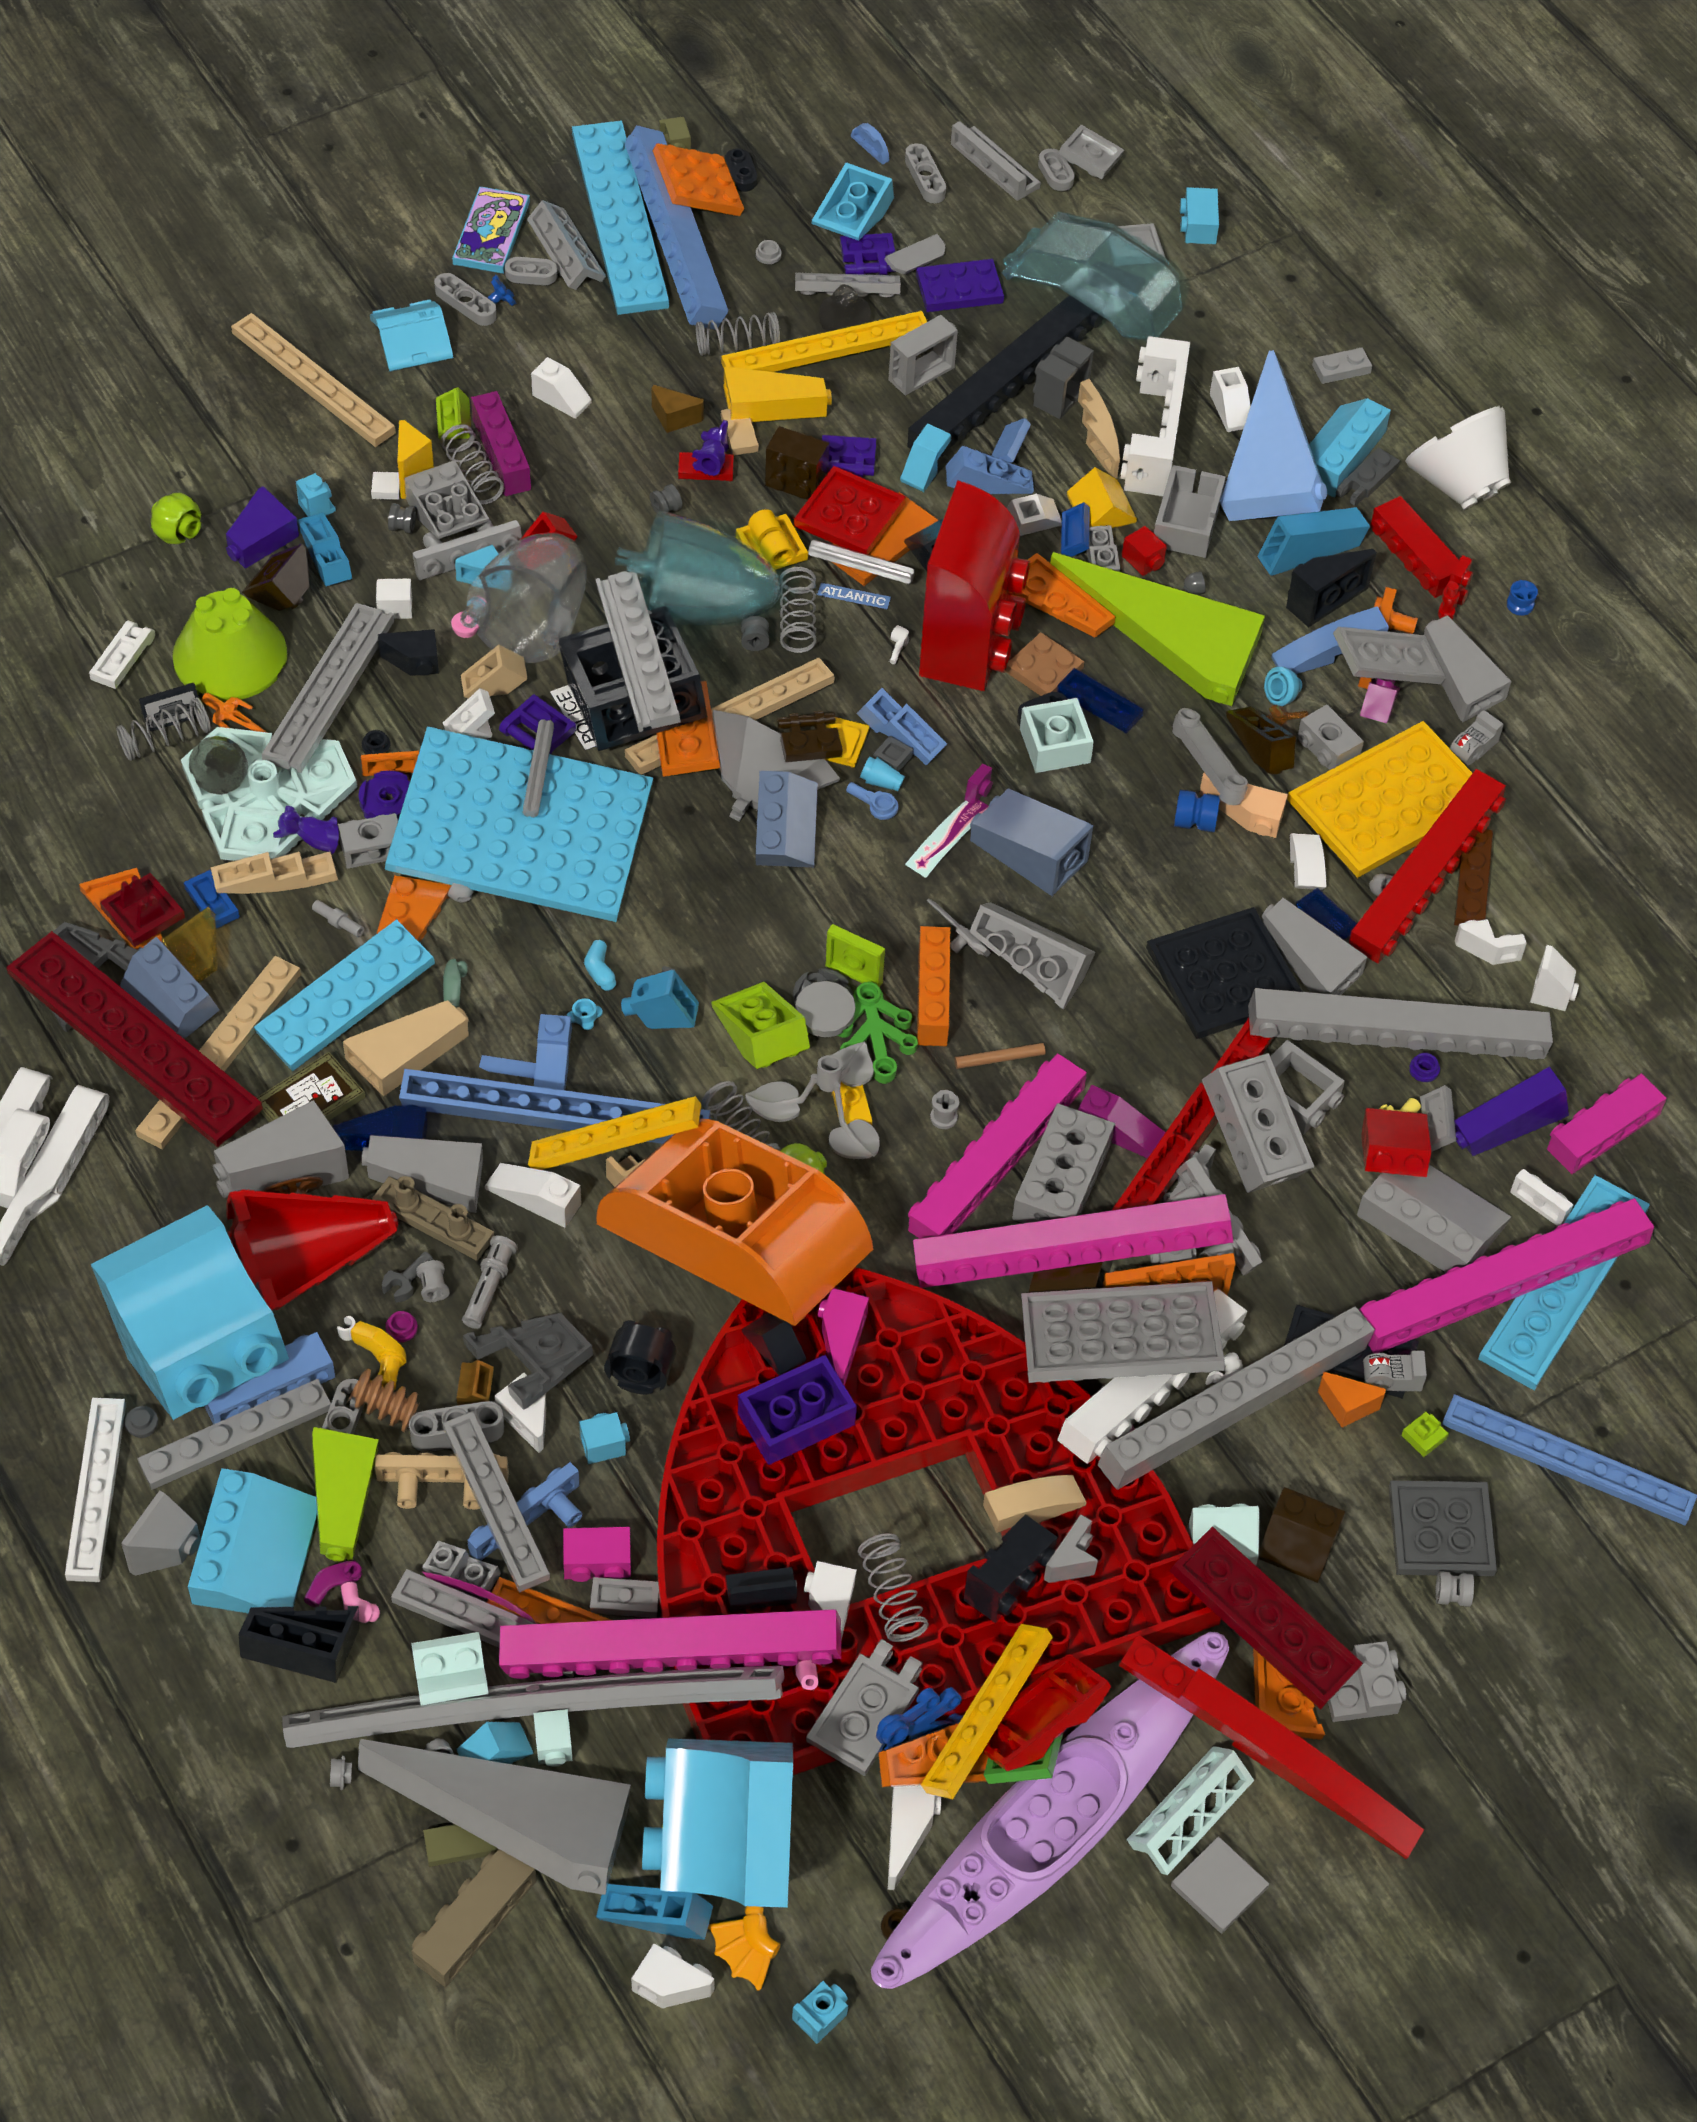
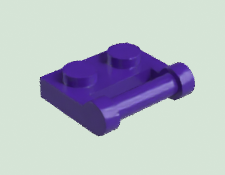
[499,694,576,754]

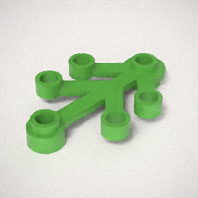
[837,982,918,1084]

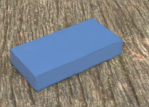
[991,418,1031,463]

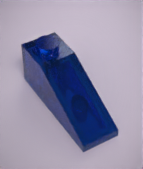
[332,1105,428,1151]

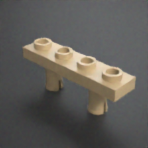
[375,1452,509,1510]

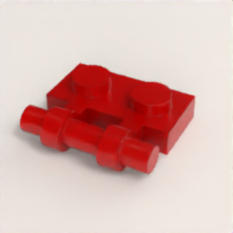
[1438,555,1473,619]

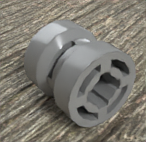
[1435,1571,1474,1607]

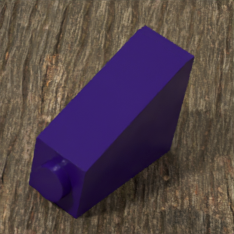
[226,486,299,569]

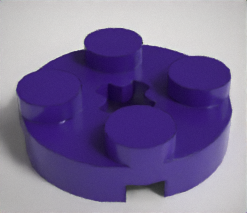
[359,771,410,820]

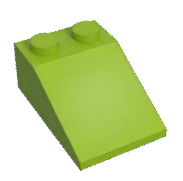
[711,982,810,1069]

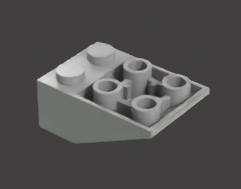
[404,460,489,539]

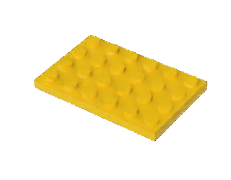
[1287,721,1472,878]

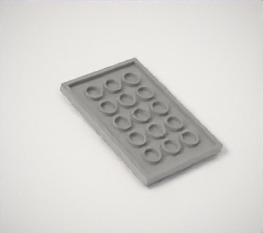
[1021,1281,1225,1383]

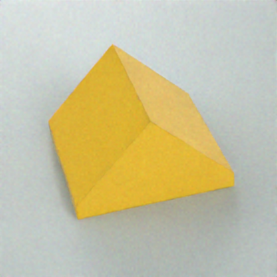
[397,420,434,499]
[1067,467,1137,528]

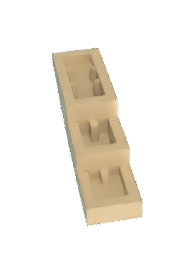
[1078,379,1120,478]
[210,851,338,894]

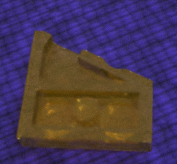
[162,906,218,983]

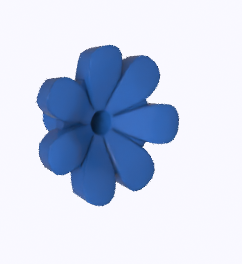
[487,274,517,306]

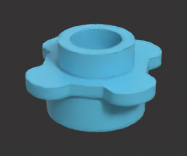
[567,998,602,1030]

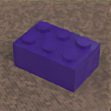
[738,1355,857,1465]

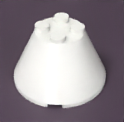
[1405,406,1511,510]

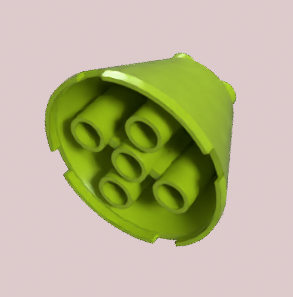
[173,588,287,701]

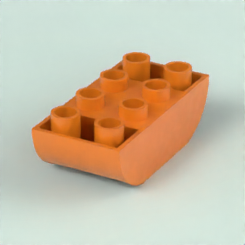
[596,1119,873,1326]

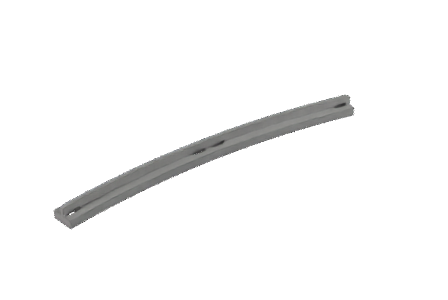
[282,1666,785,1748]

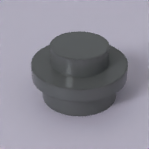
[125,1406,158,1438]

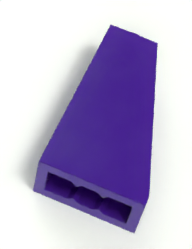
[1454,1066,1569,1157]

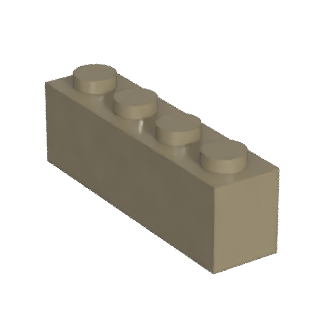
[411,1849,536,1988]

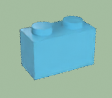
[1180,188,1219,244]

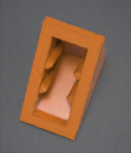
[1318,1372,1386,1427]

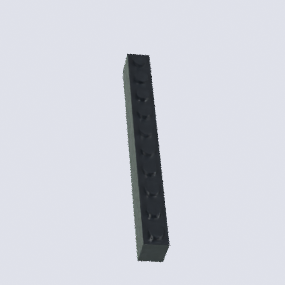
[907,287,1104,456]

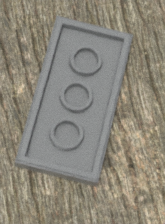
[1333,627,1446,684]

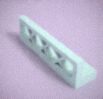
[1126,1746,1254,1875]

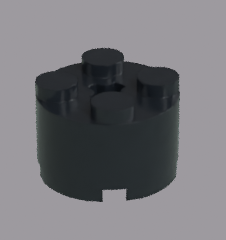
[604,1320,677,1395]

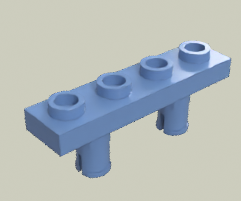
[468,1462,582,1561]

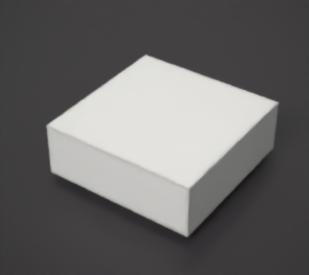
[371,472,400,500]

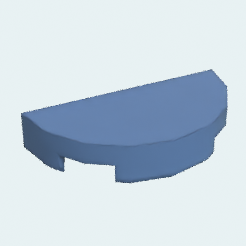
[851,123,889,165]

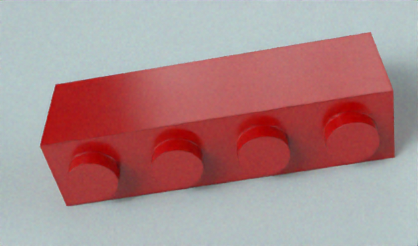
[1370,496,1459,598]

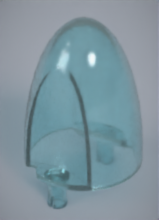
[615,511,781,626]

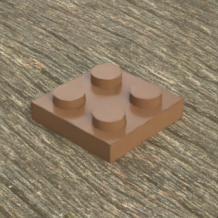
[1005,632,1084,696]

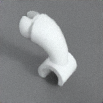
[1205,1352,1243,1385]

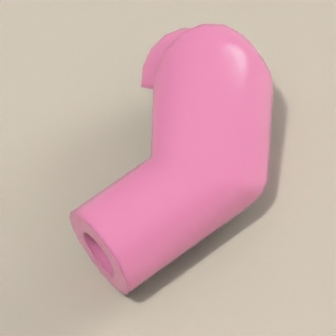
[341,1582,380,1623]

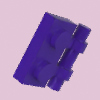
[840,233,896,275]
[822,435,876,478]

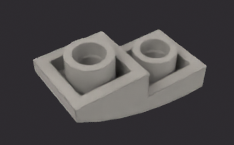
[1086,525,1120,572]
[422,1541,501,1600]

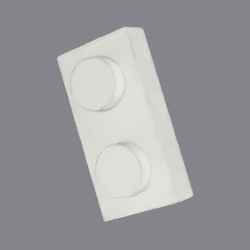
[1510,1169,1573,1226]

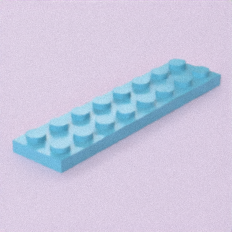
[1478,1175,1650,1390]

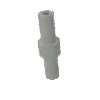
[312,900,364,937]

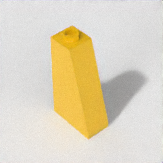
[723,367,832,422]

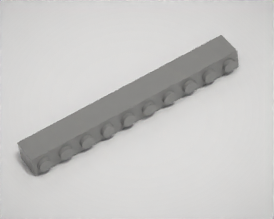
[1248,988,1553,1059]
[1098,1306,1375,1490]

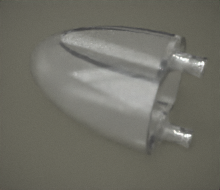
[460,532,587,663]

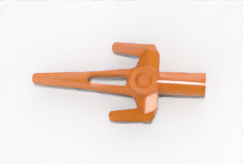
[201,692,268,733]

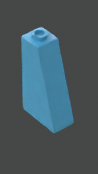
[1257,507,1370,576]

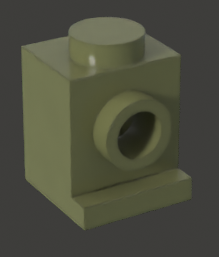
[659,117,691,150]

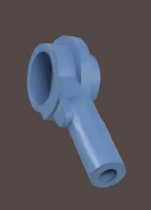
[846,782,898,820]

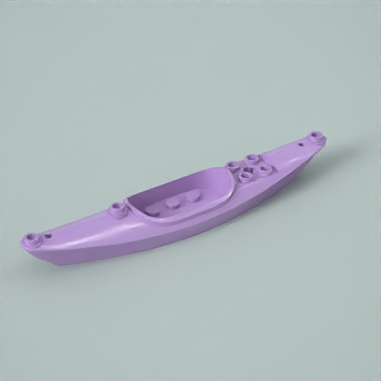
[871,1632,1229,1989]

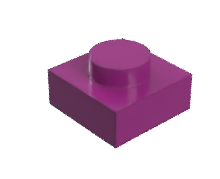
[964,763,993,805]

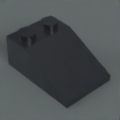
[1286,549,1377,628]

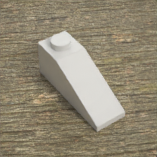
[485,1163,581,1228]
[888,1785,941,1890]

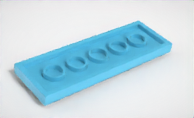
[254,919,435,1072]

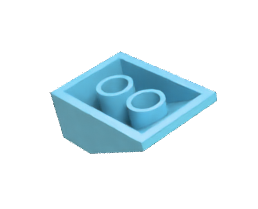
[812,163,894,241]

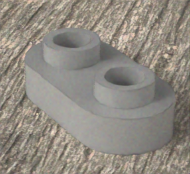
[1038,149,1074,191]
[505,257,557,285]

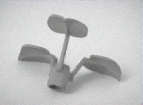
[745,1041,880,1159]

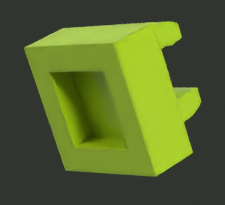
[1401,1412,1449,1457]

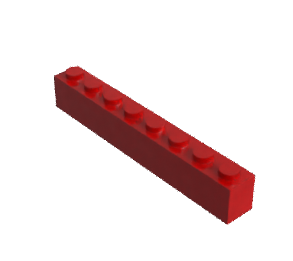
[1349,769,1506,964]

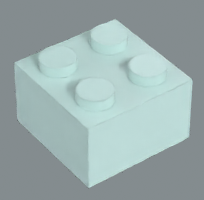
[1020,698,1094,773]

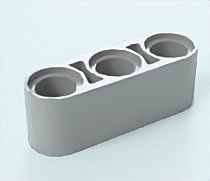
[409,1401,504,1452]

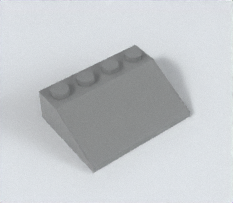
[1357,1165,1511,1273]

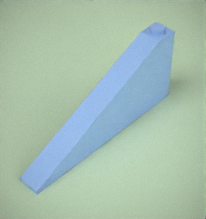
[1220,350,1327,521]

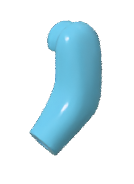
[584,940,616,991]

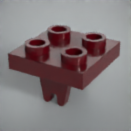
[100,873,185,947]

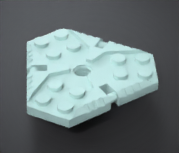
[181,727,357,861]

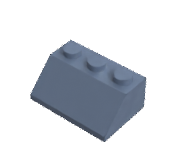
[756,771,818,868]
[120,936,219,1039]

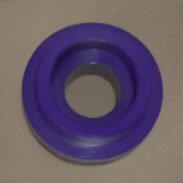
[1409,1053,1440,1082]

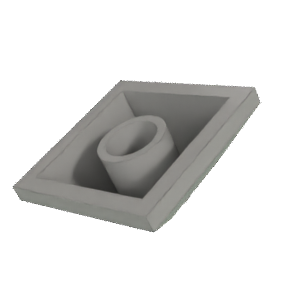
[121,1490,201,1576]

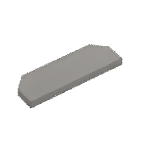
[884,234,945,274]

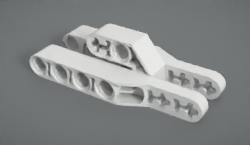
[0,1067,109,1266]

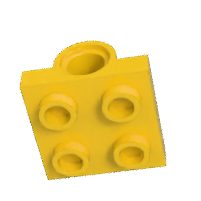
[736,509,808,575]

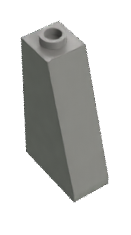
[1424,615,1511,722]
[1262,898,1367,995]
[362,1135,483,1213]

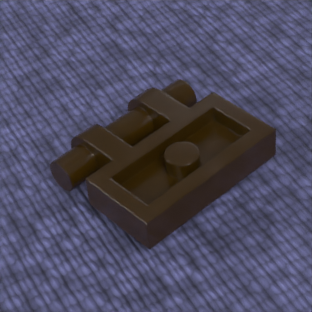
[777,711,843,762]

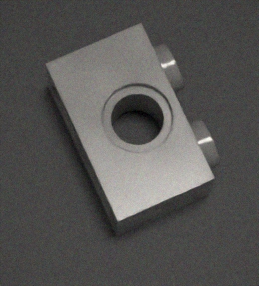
[1297,705,1364,770]
[338,813,398,869]

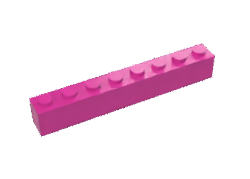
[908,1053,1087,1239]

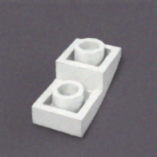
[1290,833,1326,890]

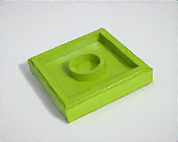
[825,924,885,988]

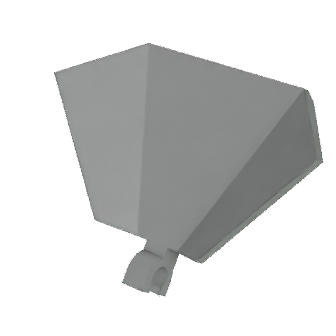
[712,710,840,822]

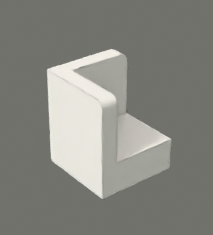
[376,579,412,619]

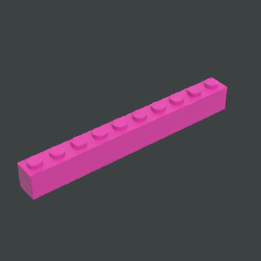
[913,1194,1233,1288]
[1359,1198,1654,1353]
[499,1609,841,1679]

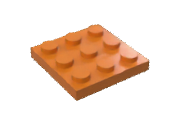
[653,143,744,216]

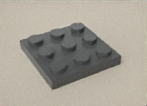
[1389,1480,1497,1576]

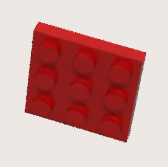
[794,466,906,555]

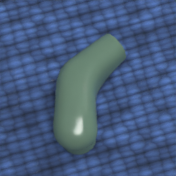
[443,959,467,1008]

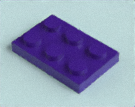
[916,259,1004,312]

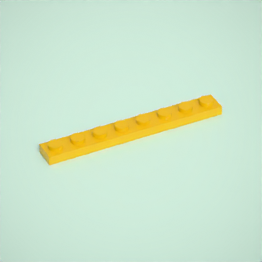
[721,311,927,372]

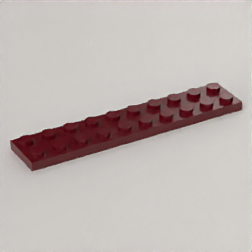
[6,931,263,1148]

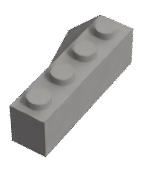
[969,902,1095,1009]

